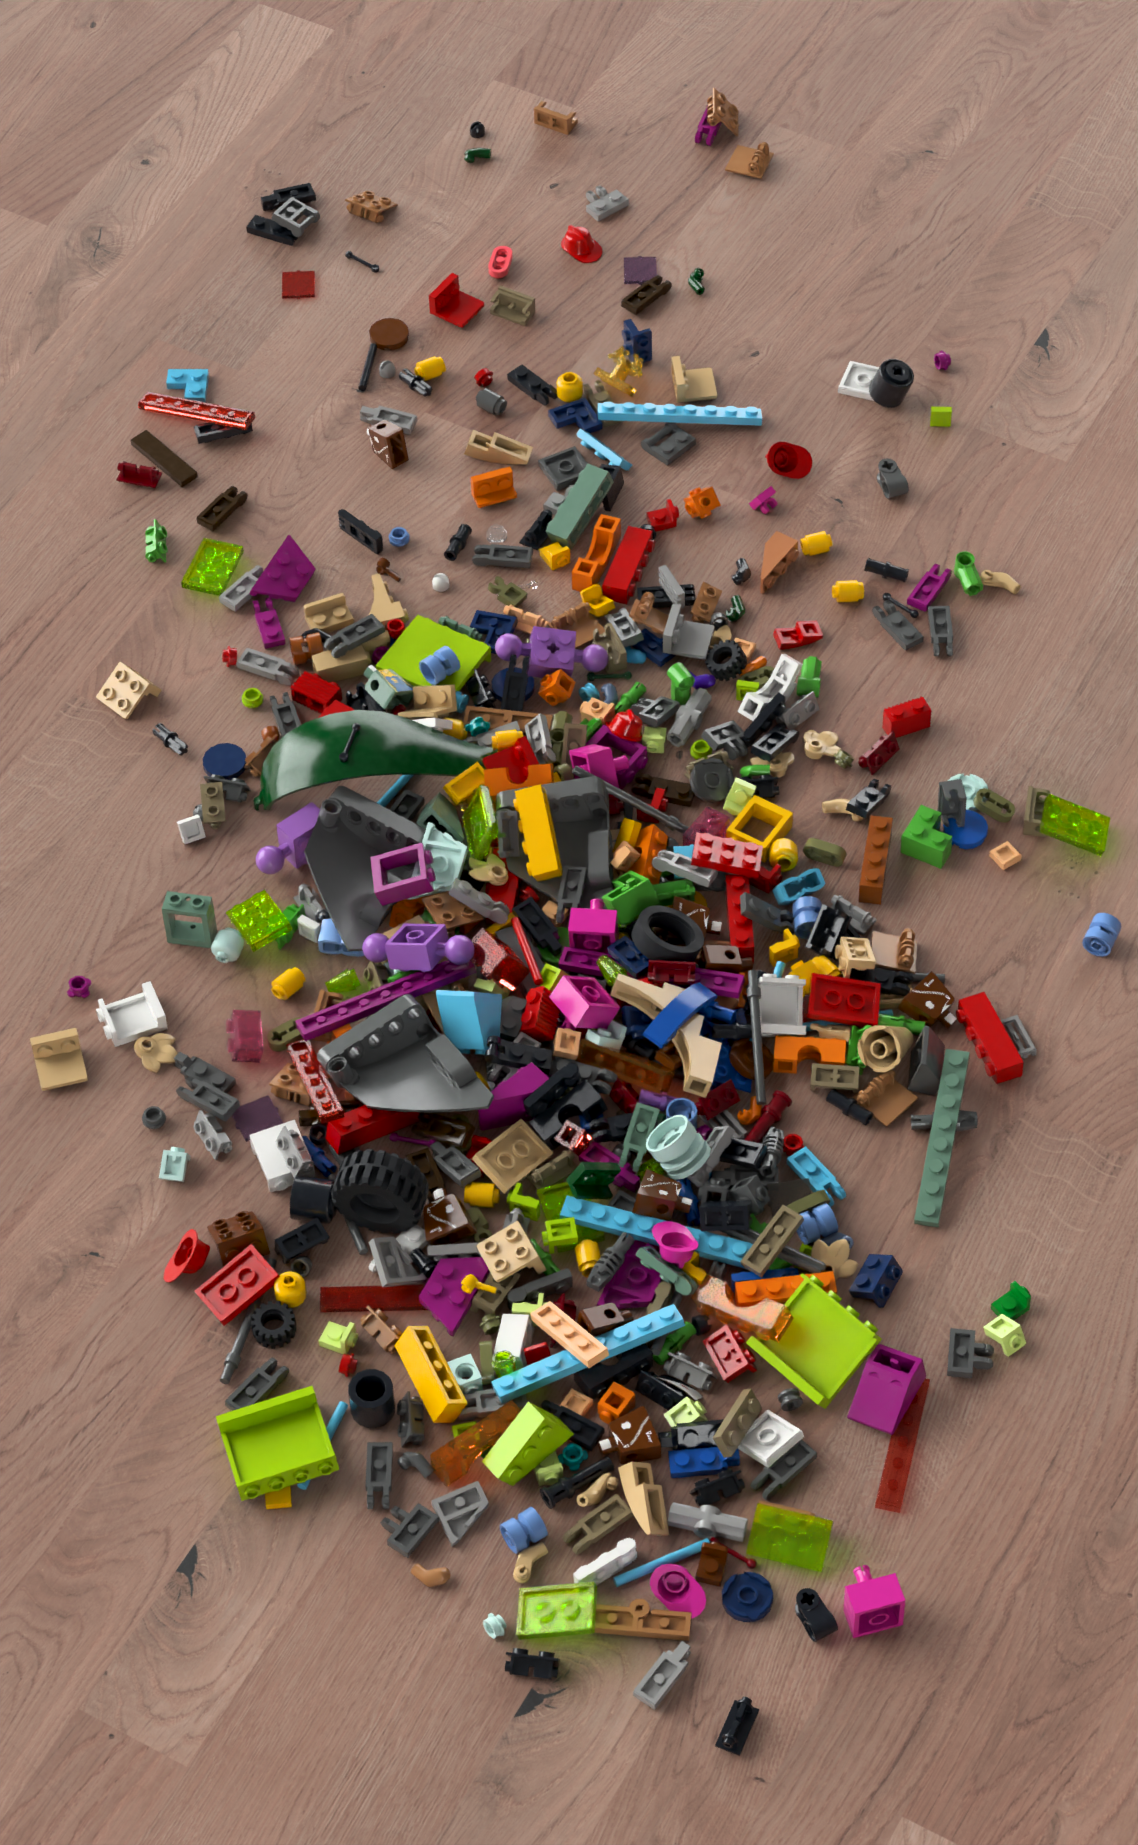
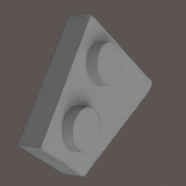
[369,1236,426,1287]
[431,1481,489,1547]

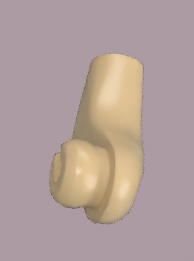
[980,570,1021,594]
[822,799,863,821]
[577,1473,618,1507]
[513,1542,548,1583]

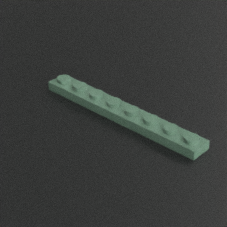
[914,1049,970,1227]

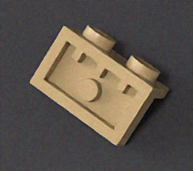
[304,593,354,633]
[835,937,876,979]

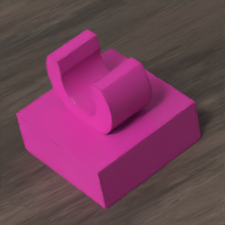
[749,486,778,514]

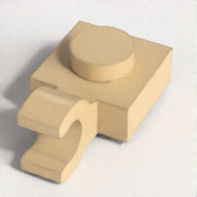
[810,1023,851,1041]

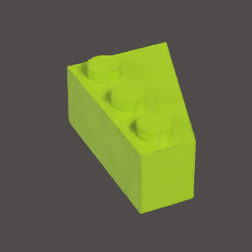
[482,1401,574,1486]

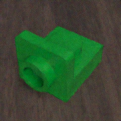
[991,1281,1031,1321]

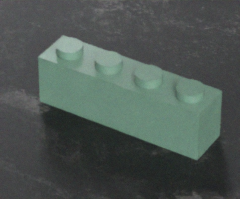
[546,464,614,550]

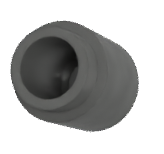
[476,388,507,415]

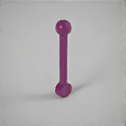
[389,1133,436,1149]

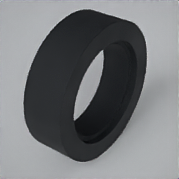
[632,906,704,962]

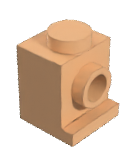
[580,697,615,726]

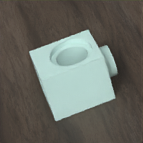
[447,1353,483,1395]

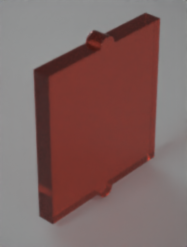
[282,270,315,299]

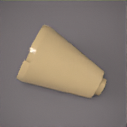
[858,1025,914,1072]

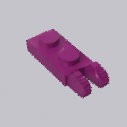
[695,105,722,146]
[907,564,952,612]
[252,597,286,649]

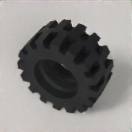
[705,640,747,681]
[251,1301,297,1349]

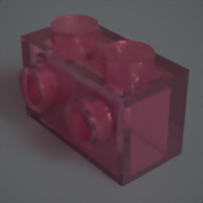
[683,806,730,846]
[226,1010,264,1063]

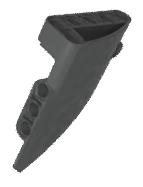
[493,776,614,910]
[304,786,426,951]
[317,994,494,1112]

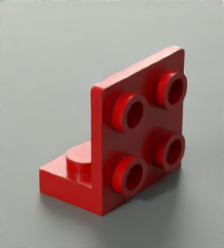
[429,273,485,328]
[482,736,539,784]

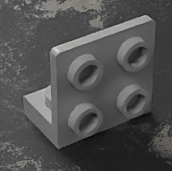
[663,604,714,659]

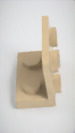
[671,356,717,403]
[96,662,162,719]
[398,685,457,720]
[30,1028,88,1091]
[476,1221,547,1283]

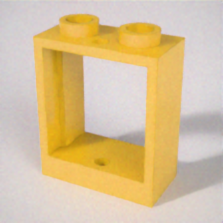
[726,795,793,863]

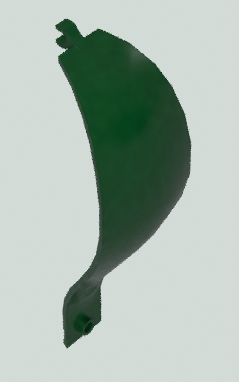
[253,710,497,811]

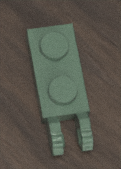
[618,1102,660,1172]
[635,1246,699,1296]

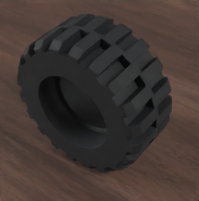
[331,1149,429,1234]

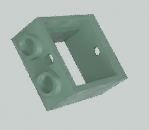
[162,891,217,948]

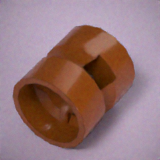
[289,632,324,665]

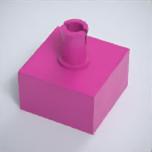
[569,744,629,794]
[568,899,619,953]
[549,975,621,1031]
[843,1565,906,1638]

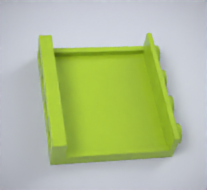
[376,615,492,692]
[746,1273,882,1409]
[216,1386,339,1501]

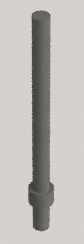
[572,765,693,837]
[747,970,766,1105]
[220,1258,277,1384]

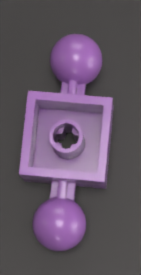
[495,626,608,678]
[256,802,320,874]
[362,923,474,972]

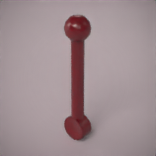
[709,1537,757,1569]

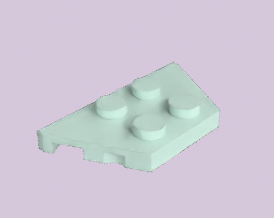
[408,822,468,900]

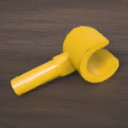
[461,1274,497,1294]

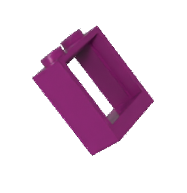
[586,725,648,790]
[370,842,436,906]

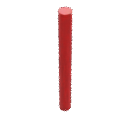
[511,917,544,985]

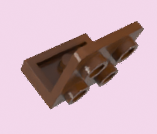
[207,1211,270,1267]

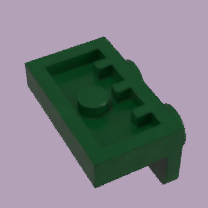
[566,1162,621,1200]

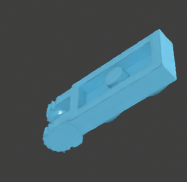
[787,1146,846,1207]

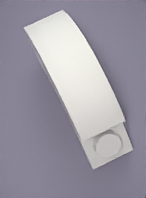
[738,654,803,721]

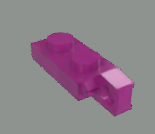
[579,1141,640,1193]

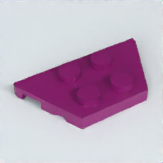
[249,535,316,602]
[597,1240,663,1309]
[419,1257,490,1336]

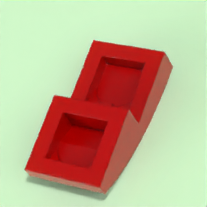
[773,620,823,650]

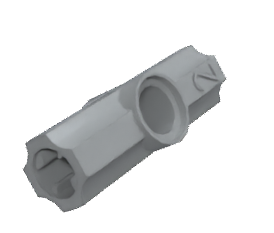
[667,688,711,747]
[667,1502,748,1542]

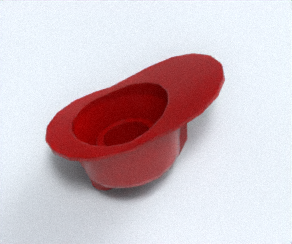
[561,225,603,263]
[765,441,812,479]
[605,709,643,742]
[164,1229,210,1283]

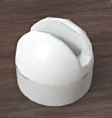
[432,573,449,592]

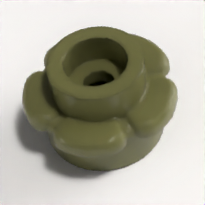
[834,749,855,769]
[479,1313,502,1335]

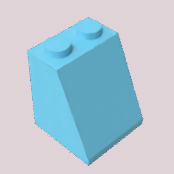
[436,990,502,1055]

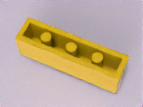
[513,784,563,882]
[394,1326,468,1423]

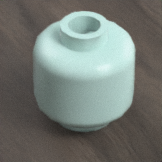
[211,928,244,963]

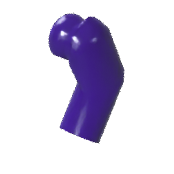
[688,670,716,690]

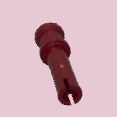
[744,1090,792,1143]

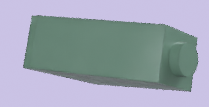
[416,792,464,842]

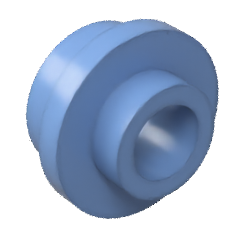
[389,527,410,547]

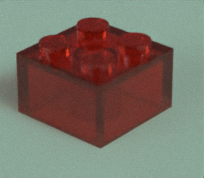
[470,927,530,991]

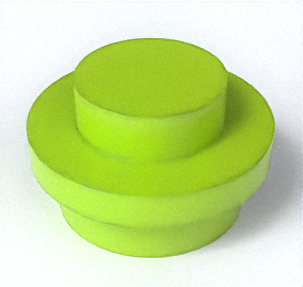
[242,688,264,708]
[690,740,712,760]

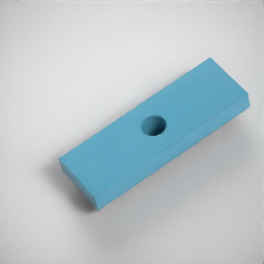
[576,429,632,471]

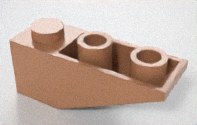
[760,531,799,594]

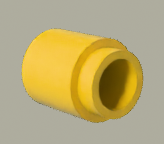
[414,356,446,382]
[800,531,832,556]
[832,580,864,602]
[491,729,523,752]
[812,955,843,977]
[271,967,306,1000]
[464,1182,500,1208]
[574,1239,601,1277]

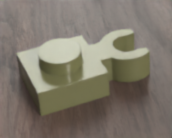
[488,576,528,608]
[467,1206,492,1243]

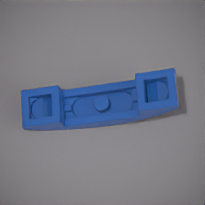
[643,982,718,1049]

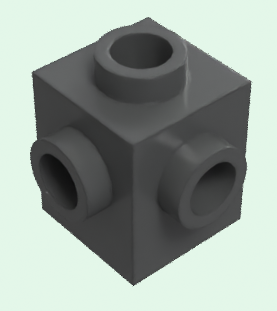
[728,1175,770,1216]
[698,1178,733,1205]

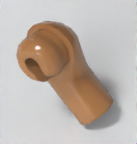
[411,1563,451,1587]

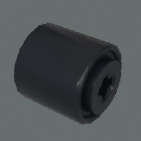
[869,359,914,408]
[290,1176,337,1224]
[348,1369,395,1428]

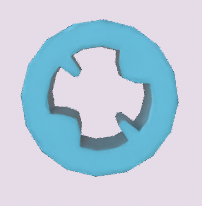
[579,683,600,702]
[455,691,469,713]

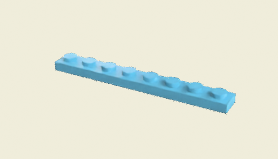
[597,402,762,426]
[560,1195,753,1269]
[491,1304,685,1404]

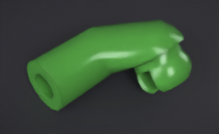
[740,765,770,779]

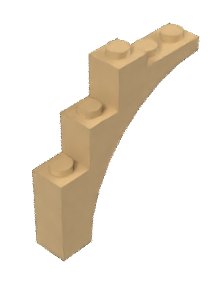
[312,573,409,682]
[610,973,722,1098]

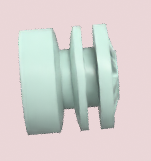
[646,1115,711,1180]

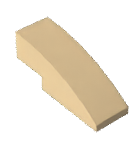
[464,430,533,465]
[618,1462,669,1536]

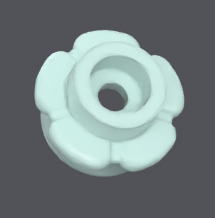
[483,1613,507,1639]

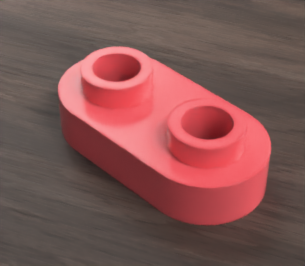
[488,246,513,279]

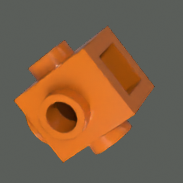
[683,486,721,519]
[538,669,576,706]

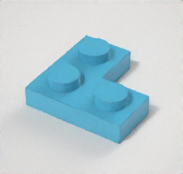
[166,369,209,403]

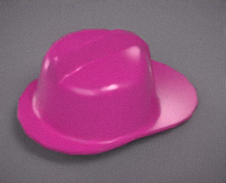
[652,1221,699,1269]
[650,1564,706,1619]

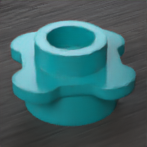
[465,717,491,737]
[558,1443,588,1471]

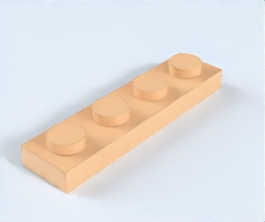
[530,1301,609,1368]

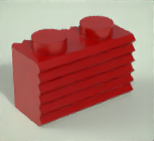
[291,671,342,714]
[882,696,932,738]
[520,986,560,1042]

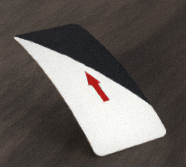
[656,1374,702,1400]

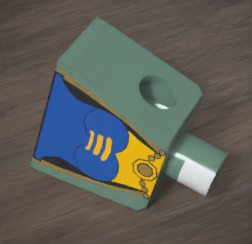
[364,665,414,710]

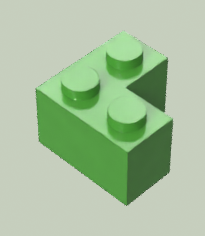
[900,805,953,869]
[602,870,660,925]

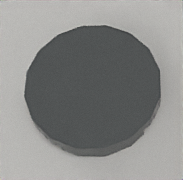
[690,758,734,803]

